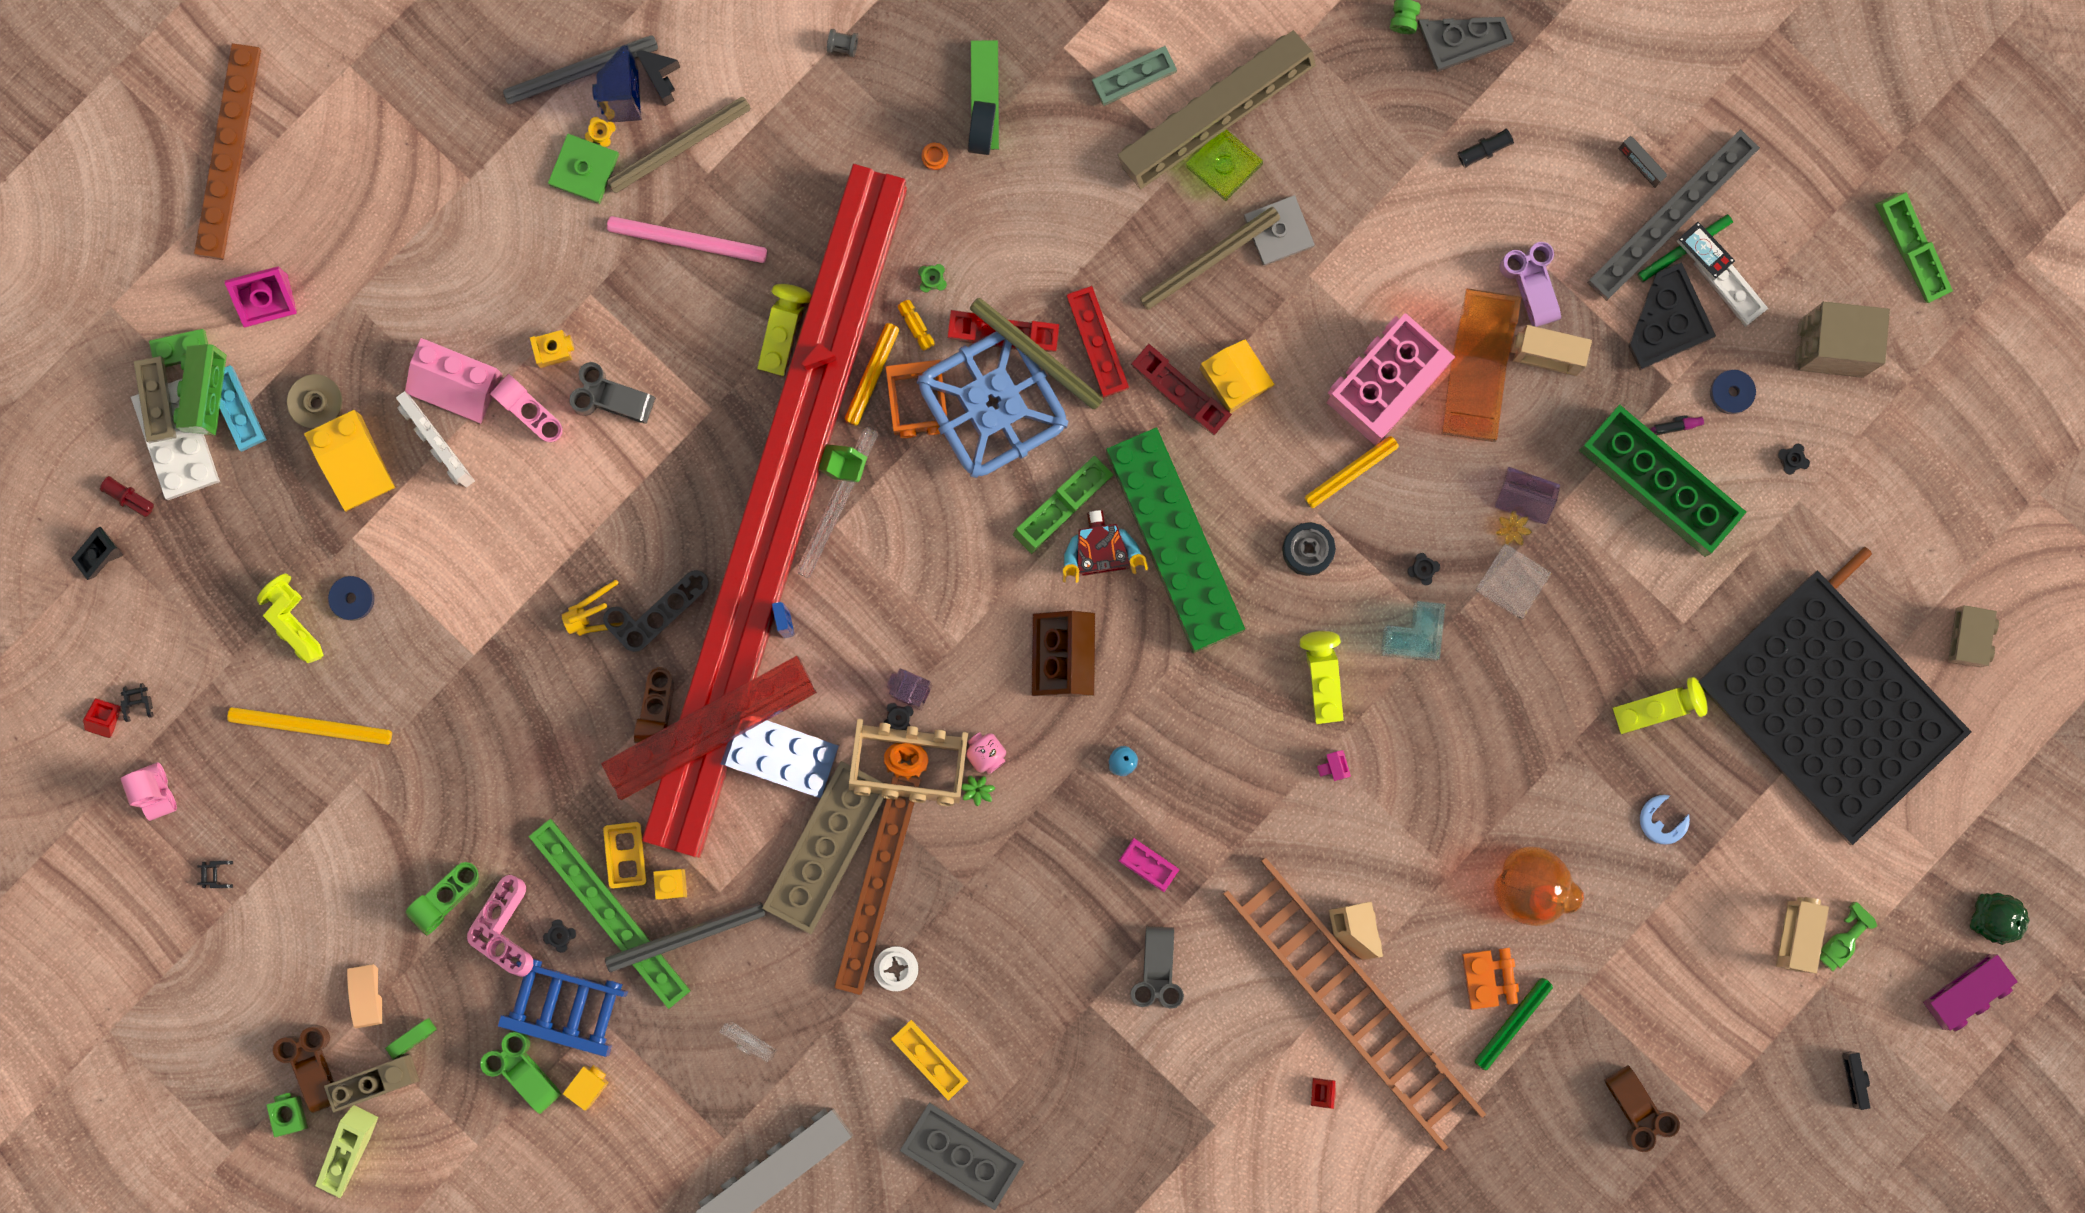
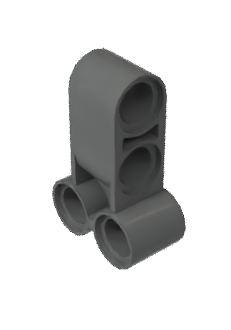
[569,362,656,424]
[1130,926,1184,1009]

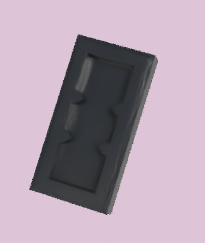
[1842,1051,1871,1110]

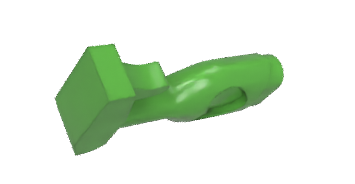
[1819,902,1877,972]

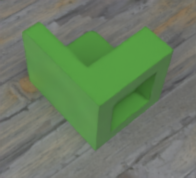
[818,444,867,482]

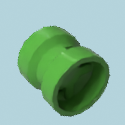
[1390,0,1421,34]

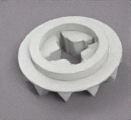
[874,947,918,991]

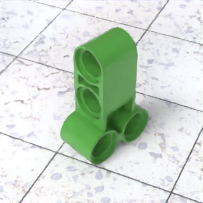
[405,862,480,936]
[480,1031,562,1114]

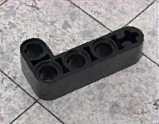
[603,570,708,652]

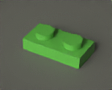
[149,329,208,367]

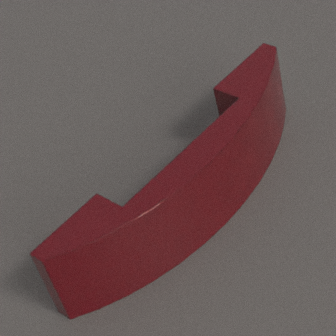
[1131,343,1232,435]

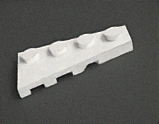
[396,391,475,488]

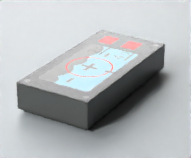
[1618,136,1667,188]

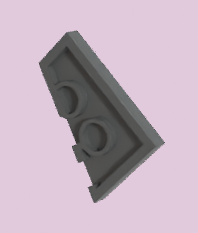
[1418,17,1514,72]

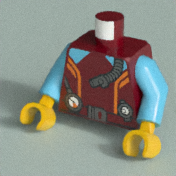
[1062,510,1148,583]

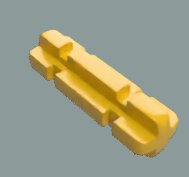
[898,299,935,351]

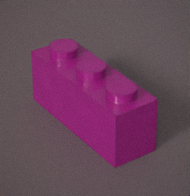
[1923,954,2018,1032]

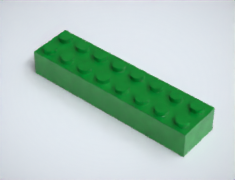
[1106,427,1246,653]

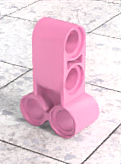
[490,374,563,443]
[120,762,177,821]

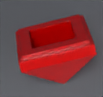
[1311,1078,1337,1109]

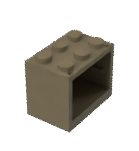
[1795,301,1890,378]

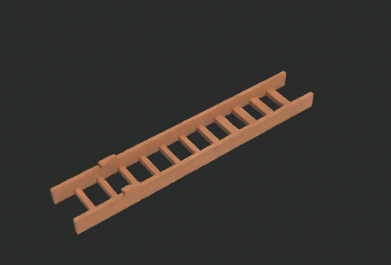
[1223,858,1486,1151]

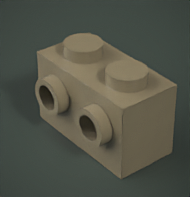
[1948,605,1999,668]

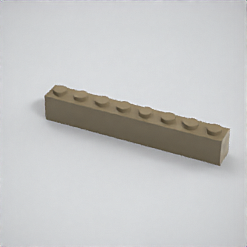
[1118,30,1316,190]

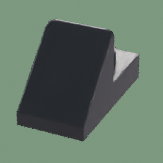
[636,50,680,106]
[71,526,123,580]

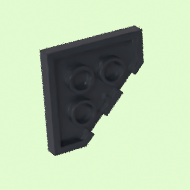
[1628,262,1716,370]

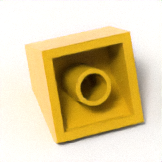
[1199,339,1275,413]

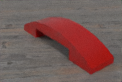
[947,310,1059,352]

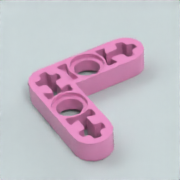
[467,875,533,977]

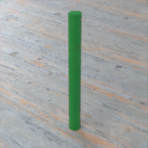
[1637,214,1733,282]

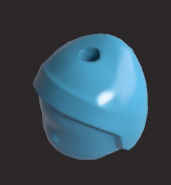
[1108,746,1138,776]

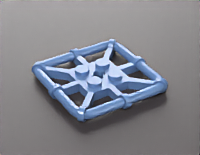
[917,331,1068,478]

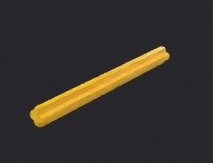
[227,707,392,745]

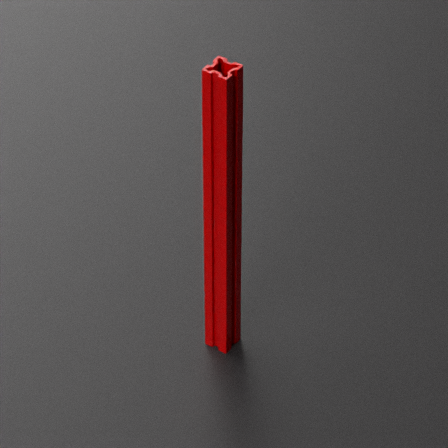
[642,164,907,858]

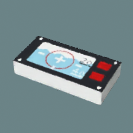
[1677,221,1735,281]

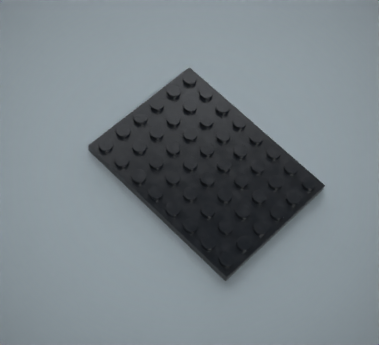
[1699,570,1972,845]

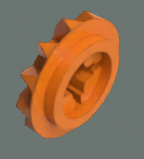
[884,743,928,780]

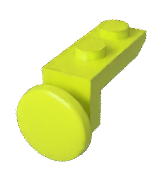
[757,284,812,376]
[257,574,324,663]
[1299,631,1344,724]
[1613,677,1707,734]

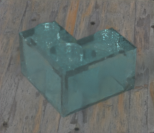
[1381,601,1445,662]

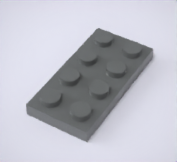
[900,1102,1025,1210]

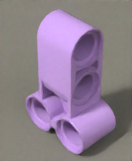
[1499,242,1561,327]

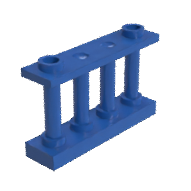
[498,959,628,1057]

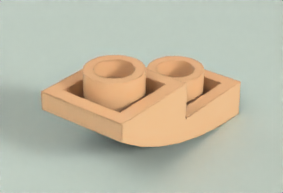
[347,964,382,1028]

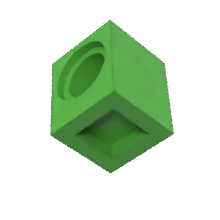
[266,1093,308,1138]

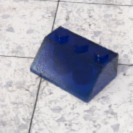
[592,45,642,122]

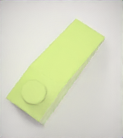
[315,1105,378,1198]

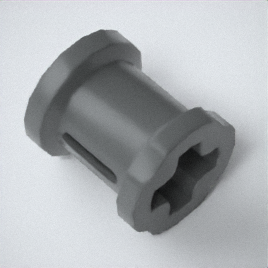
[827,29,858,57]

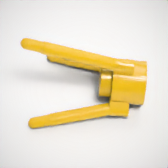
[562,580,623,636]

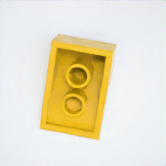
[304,410,395,511]

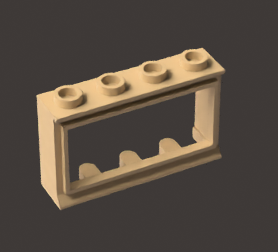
[849,719,968,806]

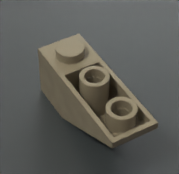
[324,1055,420,1113]

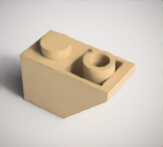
[1329,902,1383,960]

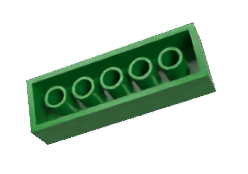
[1579,404,1747,557]

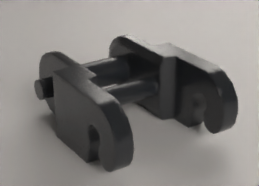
[121,683,154,722]
[197,861,233,889]

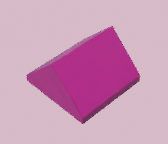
[225,266,297,328]

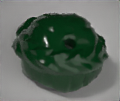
[1970,893,2030,945]

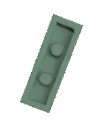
[1092,46,1177,106]

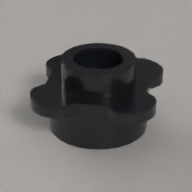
[1778,443,1810,475]
[1407,553,1440,586]
[884,703,914,731]
[543,919,576,953]

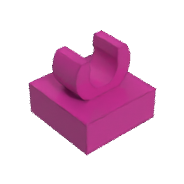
[1317,750,1351,781]

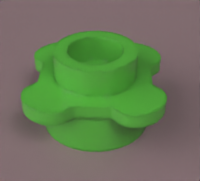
[918,264,947,293]

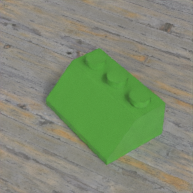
[173,344,227,436]

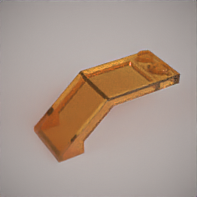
[1441,288,1521,442]

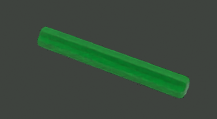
[1475,978,1553,1071]

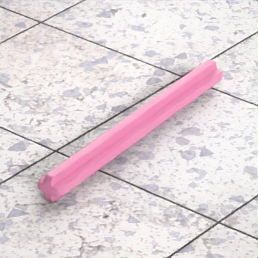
[607,216,767,263]

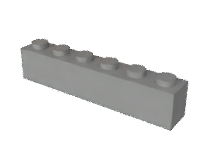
[695,1108,853,1213]

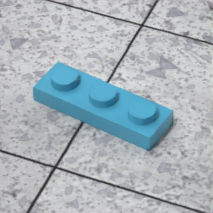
[220,365,267,452]

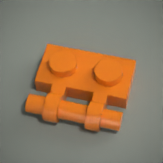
[1462,948,1519,1010]

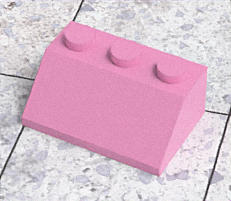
[405,338,502,424]

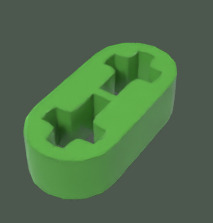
[385,1018,437,1060]

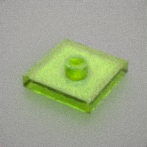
[1186,129,1263,201]

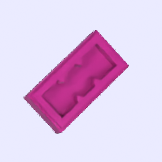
[1118,838,1180,892]

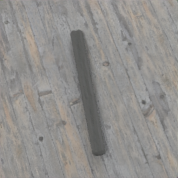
[503,35,658,104]
[605,902,765,972]

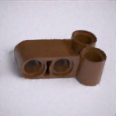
[634,667,674,753]
[273,1025,334,1113]
[1604,1065,1680,1152]

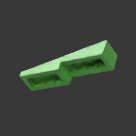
[971,40,999,150]
[1874,192,1953,303]
[1013,455,1113,554]

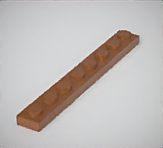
[194,43,261,260]
[834,774,921,995]

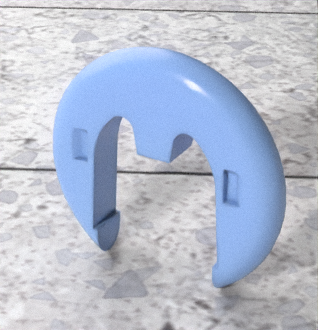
[1640,795,1690,845]

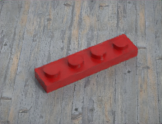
[1066,286,1129,398]

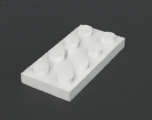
[131,378,220,500]

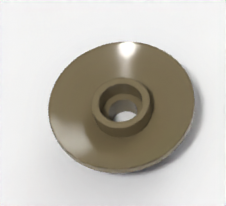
[287,374,342,429]

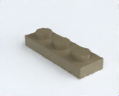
[134,356,177,443]

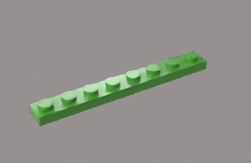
[528,819,691,1009]

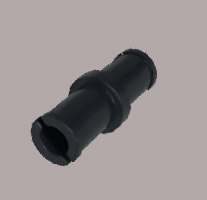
[1457,128,1514,168]

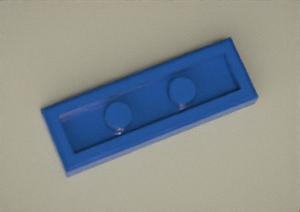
[772,602,795,638]

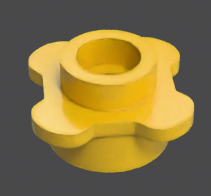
[585,117,616,147]

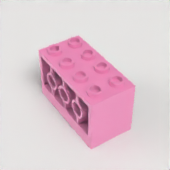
[1327,313,1455,446]

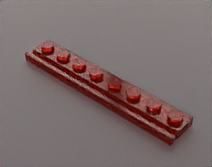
[601,656,817,800]

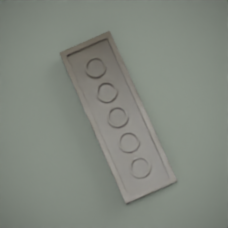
[762,761,884,935]

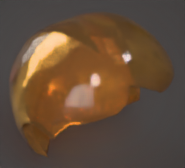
[1494,846,1584,926]

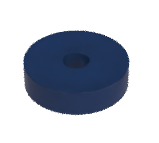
[1710,370,1756,414]
[328,576,375,621]

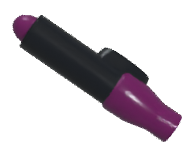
[1650,415,1704,435]

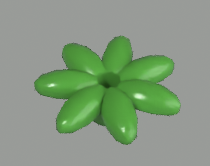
[961,775,995,806]

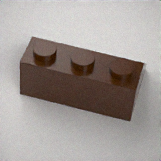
[1032,610,1095,697]

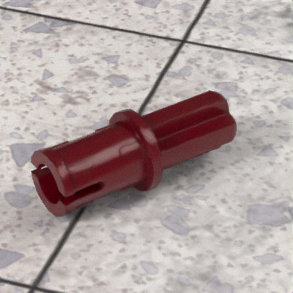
[100,476,154,517]

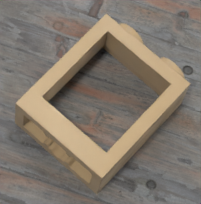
[1510,325,1592,376]
[1776,897,1829,973]

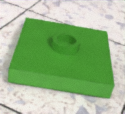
[548,134,619,204]

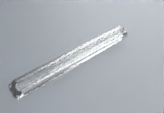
[796,427,878,578]

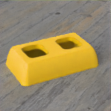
[603,822,646,888]

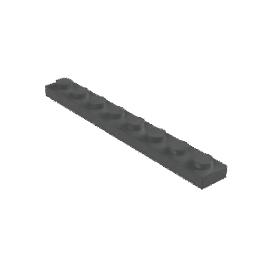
[1587,129,1760,301]

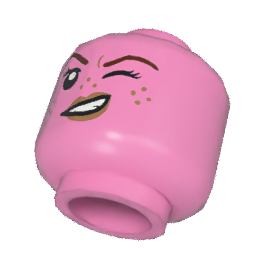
[966,732,1006,775]

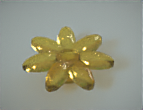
[1496,511,1532,546]

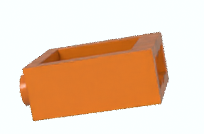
[886,360,948,438]

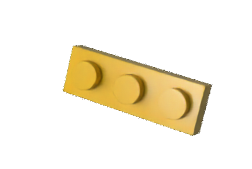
[891,1019,969,1101]

